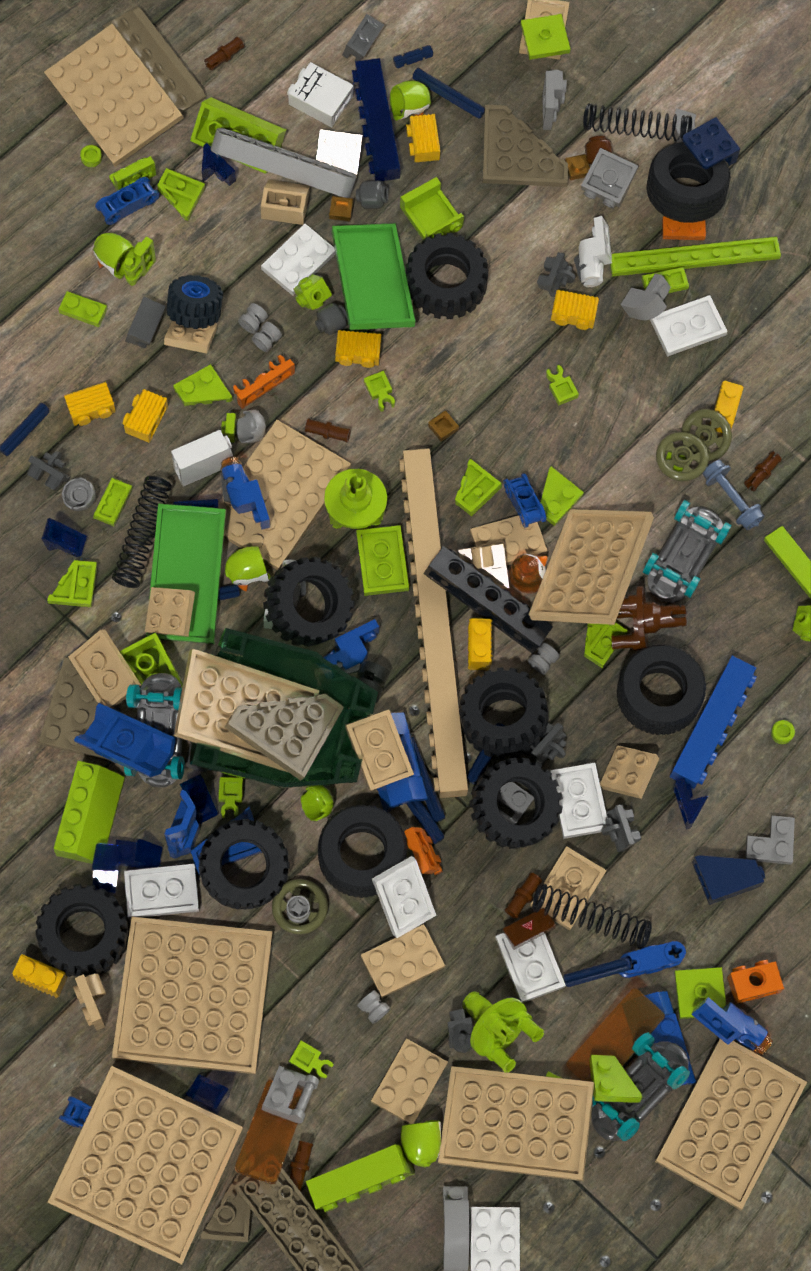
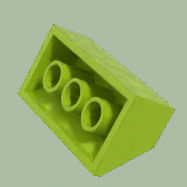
[190,97,286,174]
[54,761,125,866]

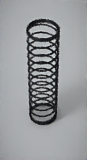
[583,103,692,142]
[112,476,172,588]
[532,883,652,949]

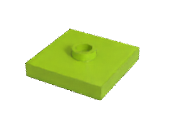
[520,14,571,60]
[674,967,726,1019]

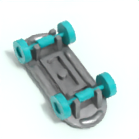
[643,500,732,603]
[124,673,185,788]
[592,1033,690,1141]

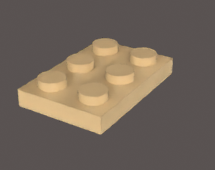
[519,0,569,60]
[470,515,548,565]
[68,630,141,709]
[345,709,414,791]
[530,846,607,930]
[361,924,445,999]
[371,1038,448,1124]

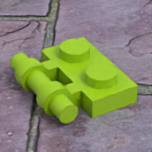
[123,236,156,286]

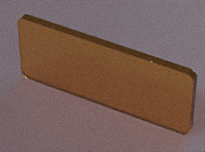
[567,988,665,1082]
[235,1080,302,1184]

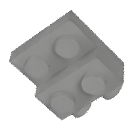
[542,70,567,130]
[581,148,639,209]

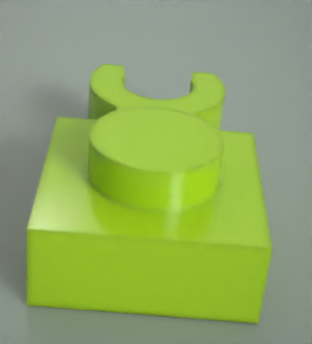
[546,365,579,406]
[363,371,395,412]
[219,777,243,818]
[288,1040,334,1078]

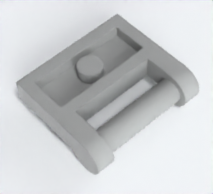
[497,782,534,825]
[262,1066,319,1123]

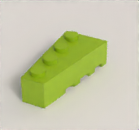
[119,632,183,687]
[306,1144,415,1212]

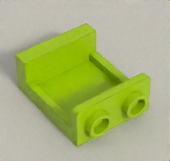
[400,177,464,239]

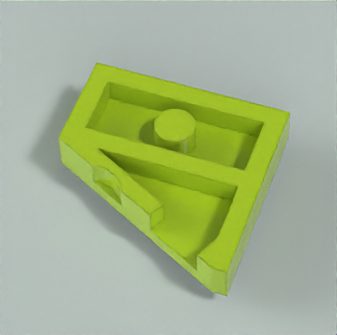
[157,168,205,221]
[540,466,584,526]
[47,560,97,607]
[589,1055,642,1103]

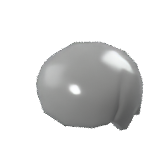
[236,410,266,444]
[62,477,96,511]

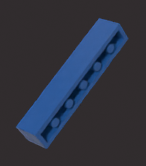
[670,656,757,789]

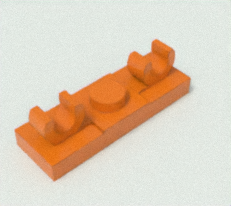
[233,355,295,409]

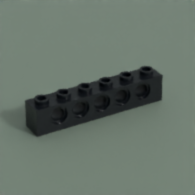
[423,546,553,654]

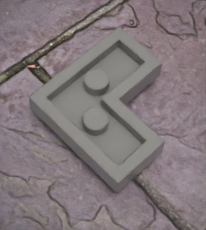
[745,816,795,865]

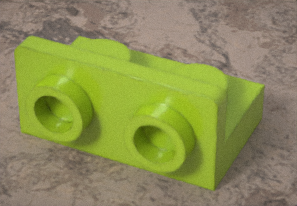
[109,156,156,191]

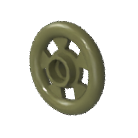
[681,409,732,461]
[656,432,709,481]
[272,879,328,934]

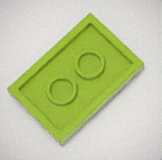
[356,525,409,596]

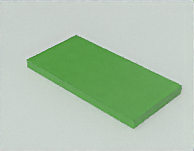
[332,224,415,330]
[146,504,226,644]

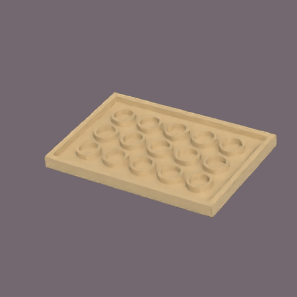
[44,24,184,167]
[215,420,351,570]
[529,509,654,625]
[174,649,319,773]
[655,1039,807,1210]
[438,1066,595,1181]

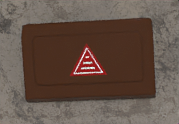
[502,908,556,950]

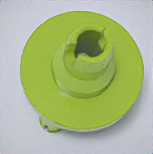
[324,469,387,529]
[462,991,544,1073]

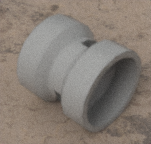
[238,303,268,334]
[252,322,282,352]
[528,643,560,675]
[287,896,310,923]
[357,990,391,1024]

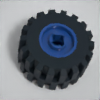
[166,275,223,329]

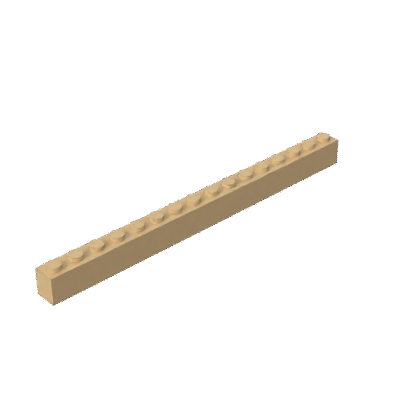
[399,449,468,798]

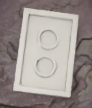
[261,224,336,296]
[650,295,728,357]
[550,763,607,839]
[372,856,436,938]
[124,864,199,919]
[495,933,566,1003]
[470,1207,520,1271]

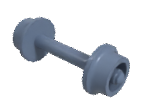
[702,460,765,530]

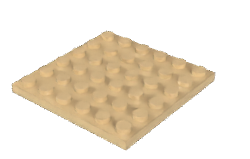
[112,917,273,1074]
[47,1066,243,1264]

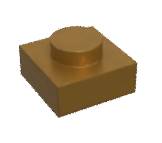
[565,154,590,180]
[329,196,353,222]
[428,410,459,442]

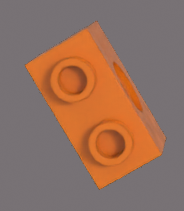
[727,960,784,1005]

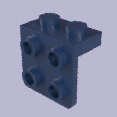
[682,117,740,169]

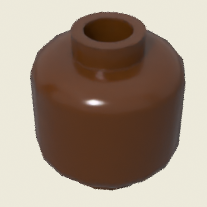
[585,136,613,165]

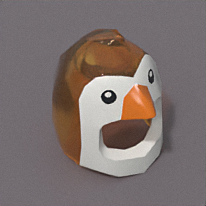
[509,554,548,594]

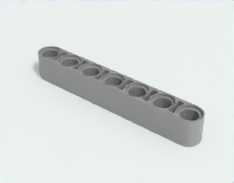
[211,128,356,198]

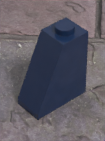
[692,855,765,905]

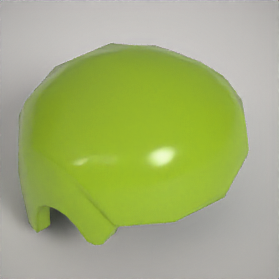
[301,784,334,821]

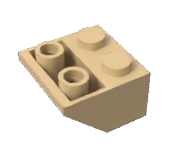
[261,179,310,225]

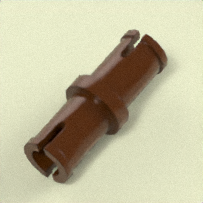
[204,36,244,71]
[305,418,351,443]
[744,451,782,492]
[505,872,542,919]
[290,1140,314,1192]

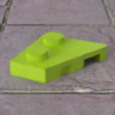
[173,364,233,406]
[455,459,502,517]
[584,622,628,668]

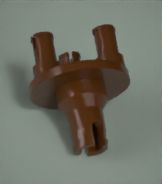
[611,586,687,650]

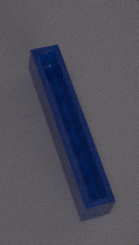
[351,58,400,181]

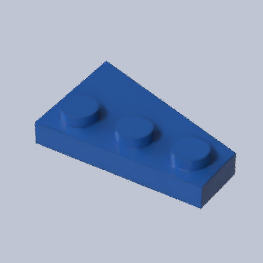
[191,807,262,875]

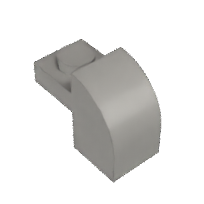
[621,273,671,320]

